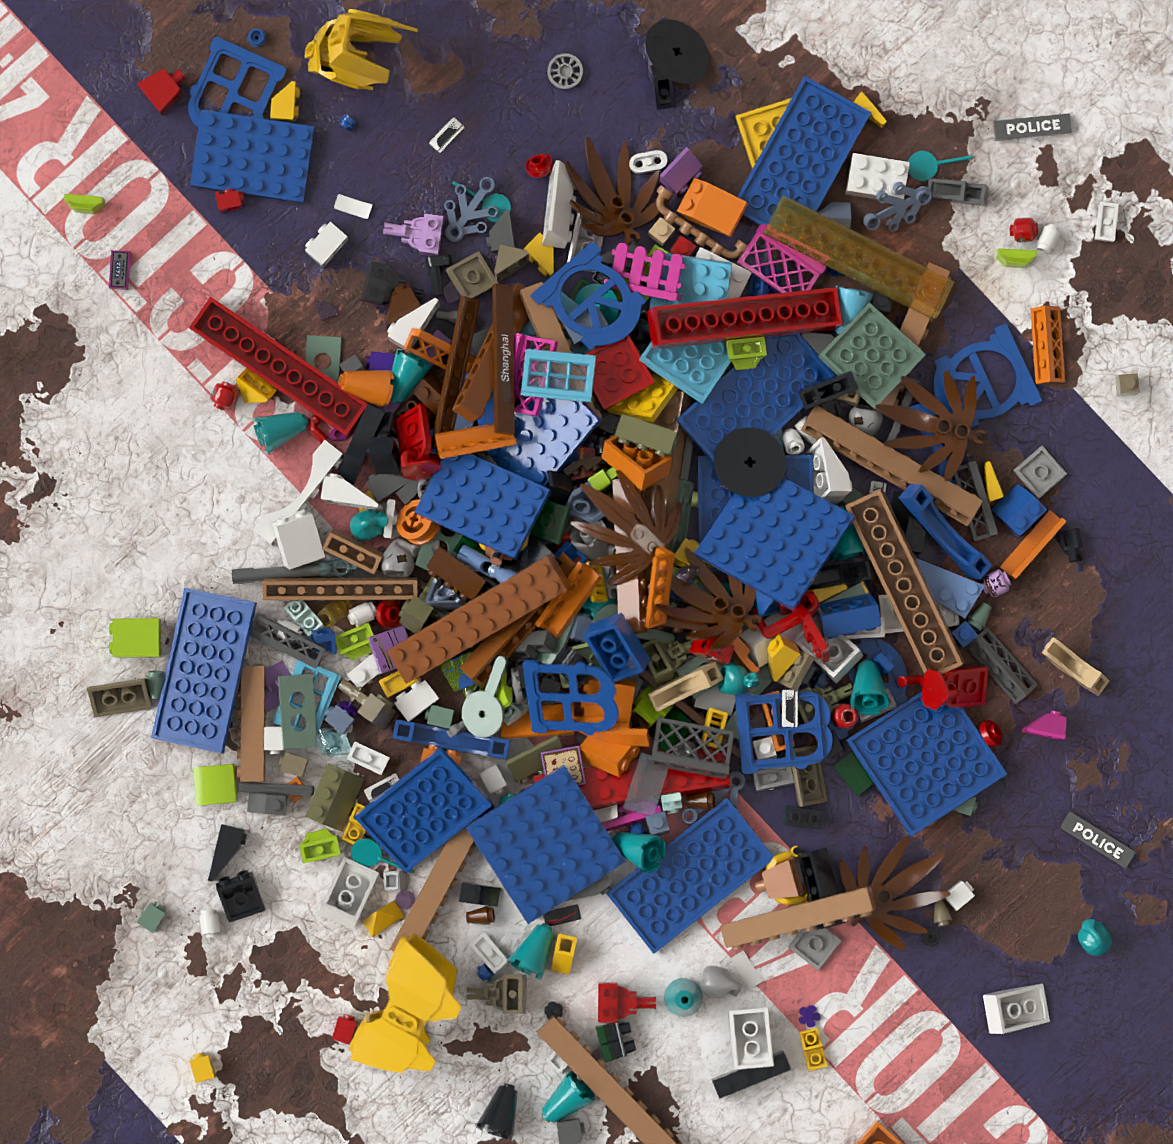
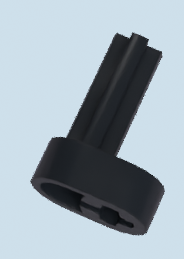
[425,255,452,296]

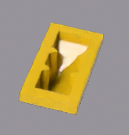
[236,369,277,403]
[362,900,404,937]

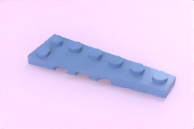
[866,556,985,619]

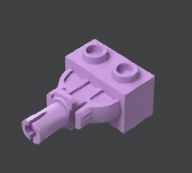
[383,214,444,257]

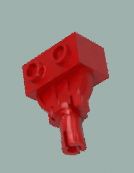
[598,982,656,1023]

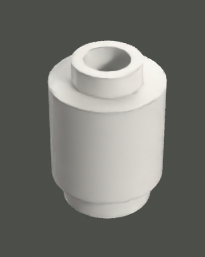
[1037,224,1061,254]
[781,428,804,455]
[347,602,376,627]
[273,619,303,644]
[199,909,221,938]

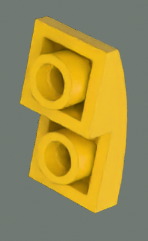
[341,803,366,846]
[799,1028,827,1072]

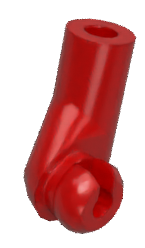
[308,415,328,444]

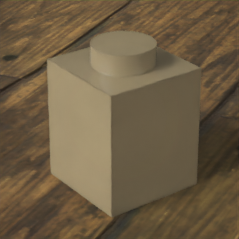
[1115,373,1140,396]
[278,752,309,777]

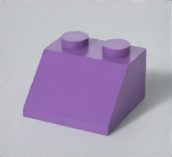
[660,147,703,196]

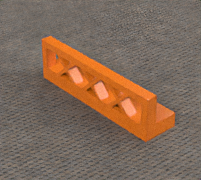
[1030,306,1065,384]
[403,328,476,380]
[435,423,516,459]
[999,510,1066,580]
[645,546,675,629]
[535,562,603,638]

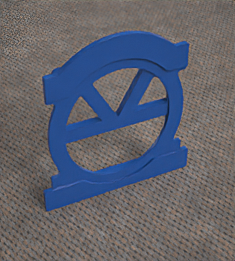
[530,241,646,350]
[934,323,1042,428]
[809,638,908,740]

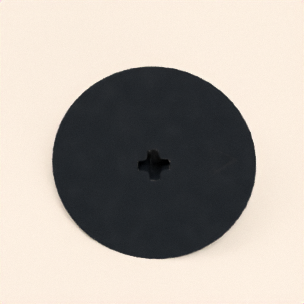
[646,19,709,84]
[714,428,786,497]

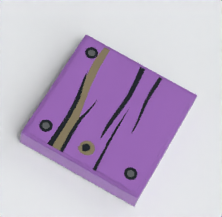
[367,626,408,674]

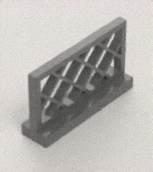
[649,717,734,779]

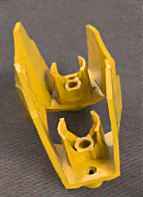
[305,9,418,90]
[348,933,462,1073]

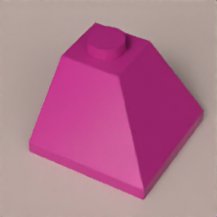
[1022,710,1067,740]

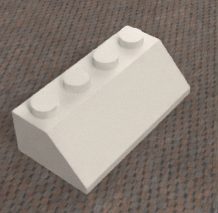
[542,160,576,249]

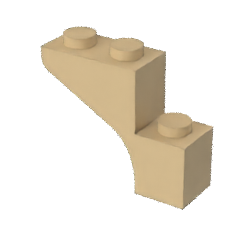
[1042,637,1109,696]
[648,662,723,711]

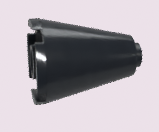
[476,1083,518,1139]

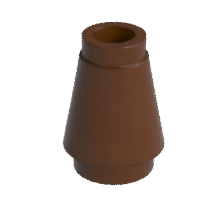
[686,791,715,810]
[466,906,495,925]

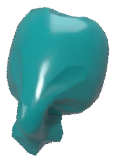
[350,509,388,542]
[718,664,759,695]
[1078,919,1112,956]

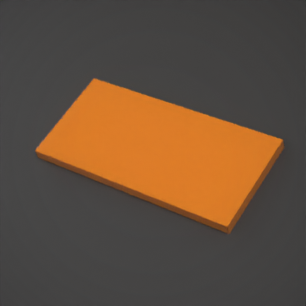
[501,703,575,739]

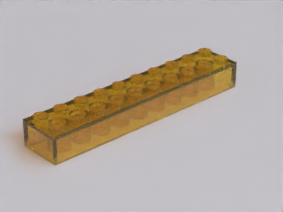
[763,195,954,320]

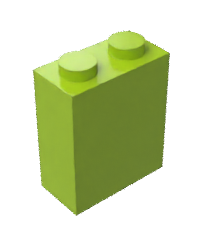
[109,618,161,658]

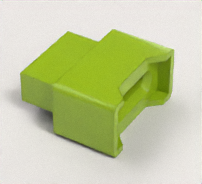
[587,467,618,492]
[633,684,674,726]

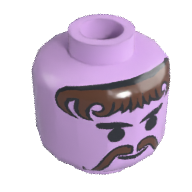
[982,569,1012,597]

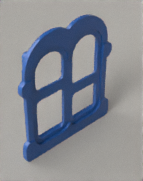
[188,37,286,127]
[523,660,619,735]
[735,689,832,774]

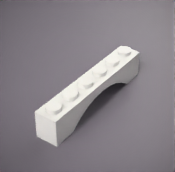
[253,440,344,545]

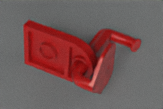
[395,404,442,481]
[750,591,830,664]
[897,666,989,710]

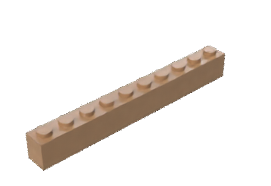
[801,406,982,526]
[536,1015,683,1144]

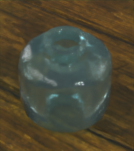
[315,727,343,757]

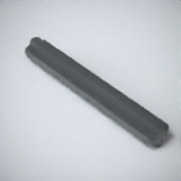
[239,782,314,796]

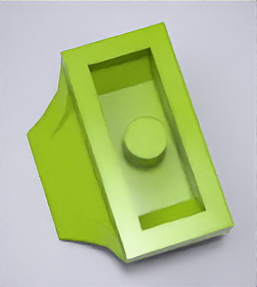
[64,194,105,214]
[996,248,1037,268]
[726,337,767,370]
[335,622,374,661]
[299,829,341,864]

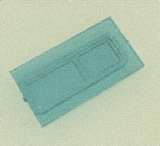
[623,753,669,817]

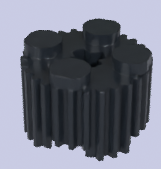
[552,644,596,688]

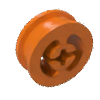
[396,500,441,545]

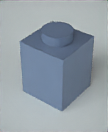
[324,705,355,734]
[646,812,670,836]

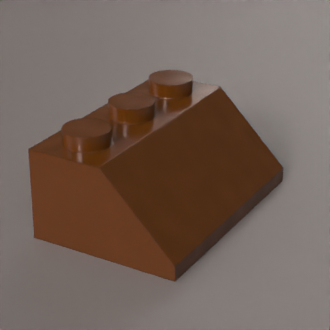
[426,547,487,602]

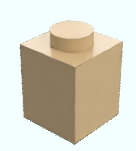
[648,217,675,247]

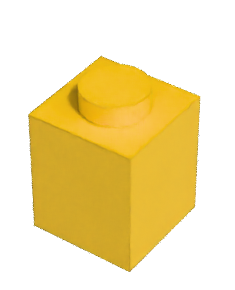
[190,1052,216,1083]

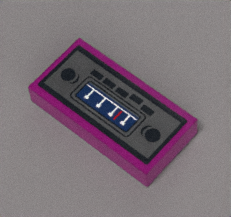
[109,250,131,290]

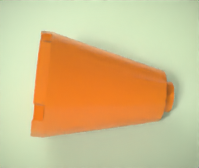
[338,370,394,408]

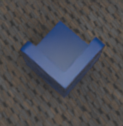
[311,627,336,655]

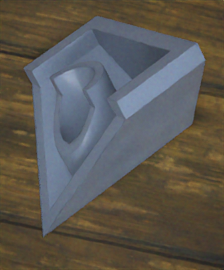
[813,202,851,241]
[565,481,605,524]
[425,579,467,612]

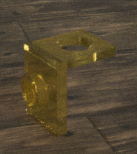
[316,600,353,628]

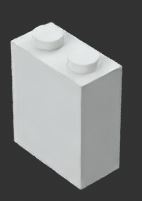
[272,510,325,570]

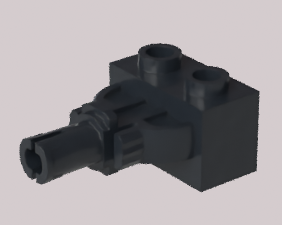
[361,262,424,305]
[367,412,401,474]

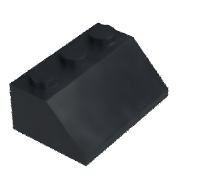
[891,491,926,555]

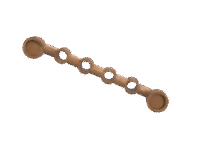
[656,185,748,259]

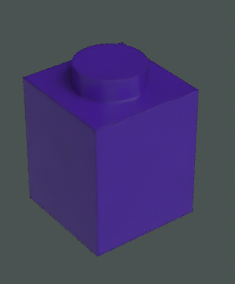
[366,351,395,371]

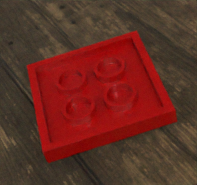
[579,335,655,410]

